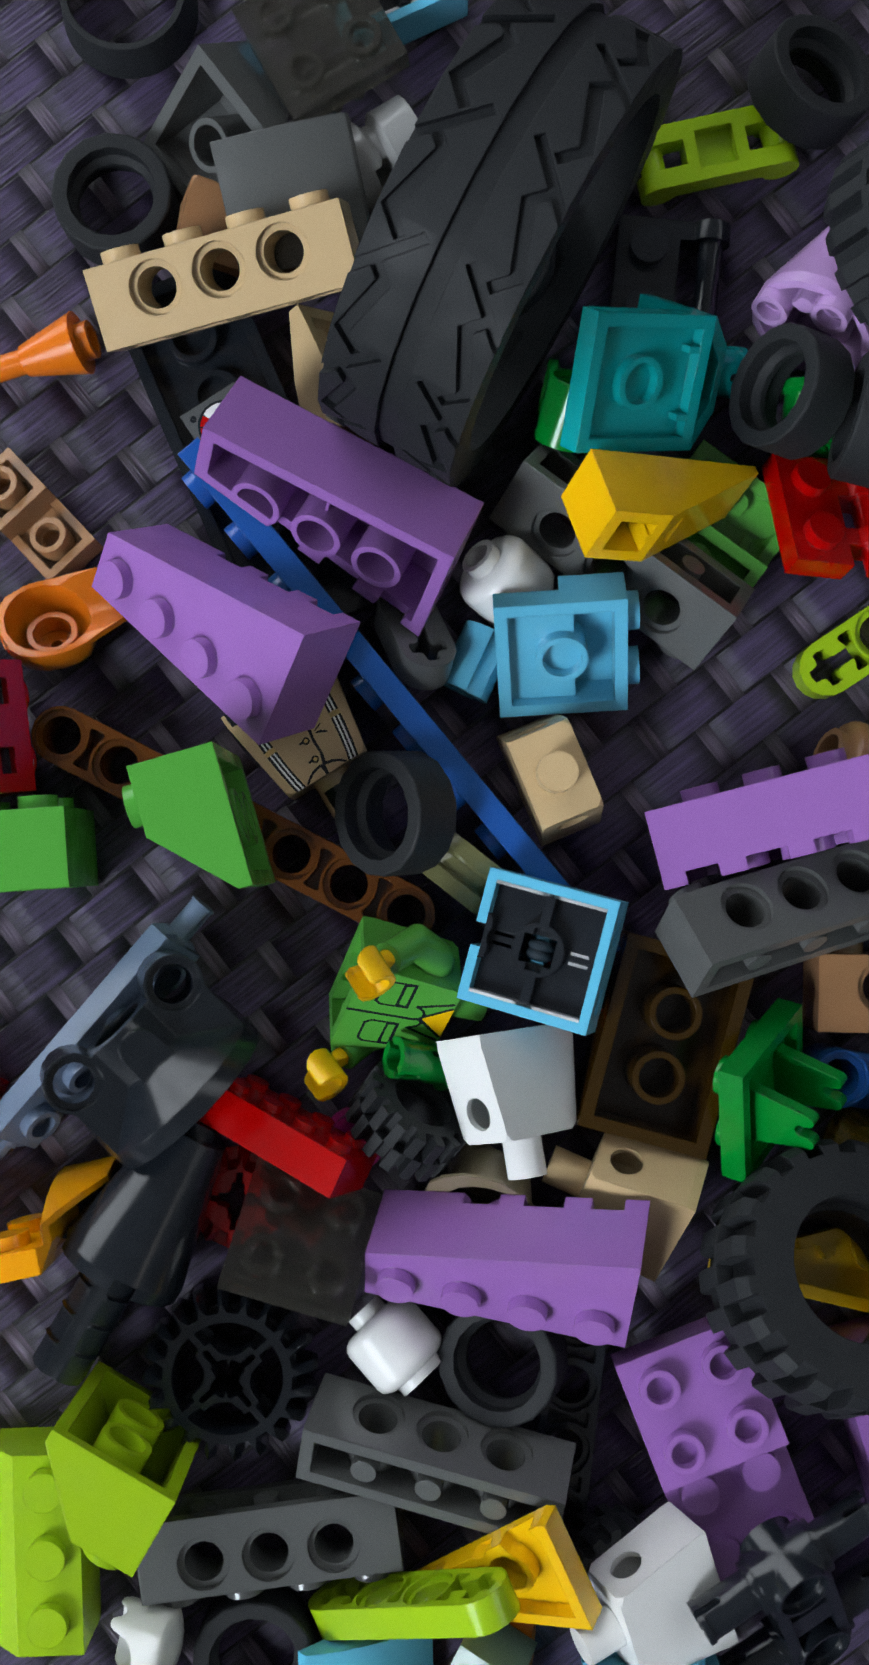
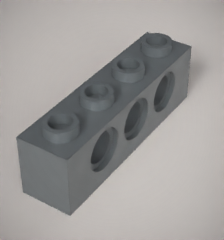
[488,444,755,670]
[655,840,869,998]
[296,1373,576,1534]
[137,1479,404,1609]

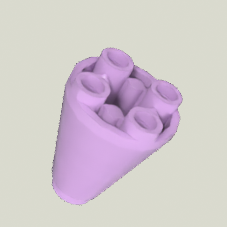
[751,226,869,372]

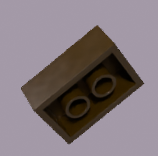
[575,930,754,1160]

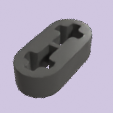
[373,596,457,690]

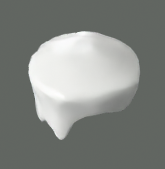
[111,1596,184,1665]

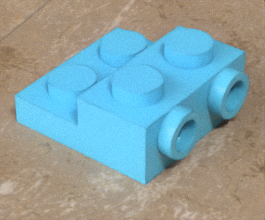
[493,572,640,718]

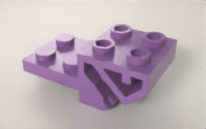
[610,1317,814,1582]

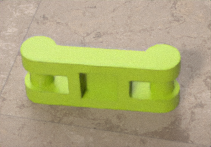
[637,105,799,206]

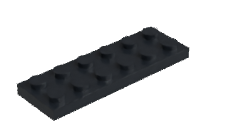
[128,269,376,617]

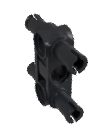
[686,1489,869,1665]

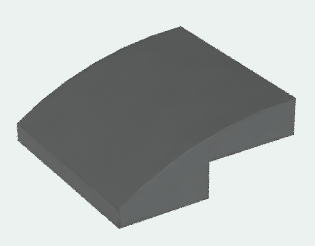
[209,112,370,272]

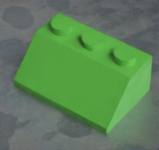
[122,742,276,889]

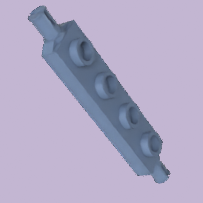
[0,895,214,1161]

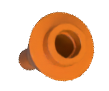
[0,311,102,383]

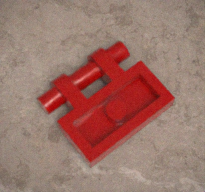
[762,454,869,580]

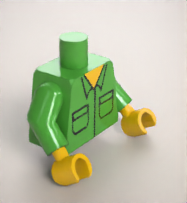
[304,916,487,1102]

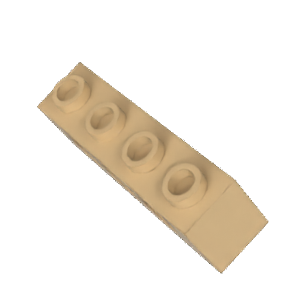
[82,189,359,352]

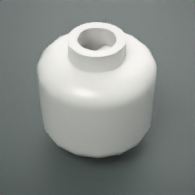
[460,535,554,627]
[347,1295,442,1397]

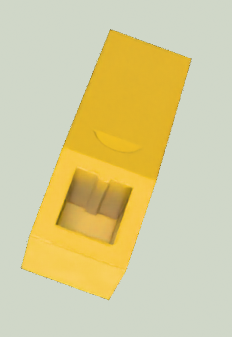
[561,448,759,561]

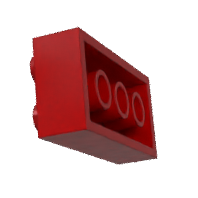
[199,1074,378,1199]

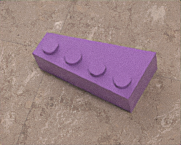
[194,376,484,637]
[91,524,361,745]
[644,747,869,890]
[365,1189,650,1348]

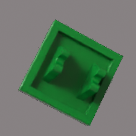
[713,998,848,1183]

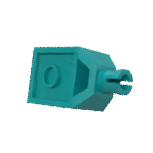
[560,294,748,453]

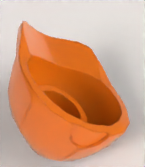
[0,567,127,671]

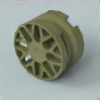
[422,832,500,916]

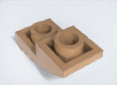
[0,447,104,579]

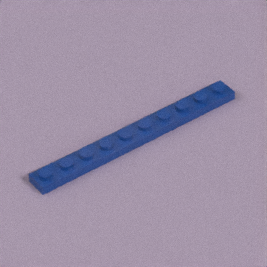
[178,437,621,952]

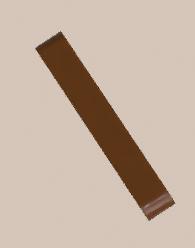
[31,706,435,930]

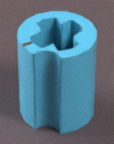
[443,620,498,704]

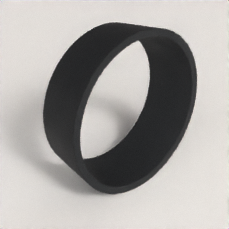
[60,0,198,79]

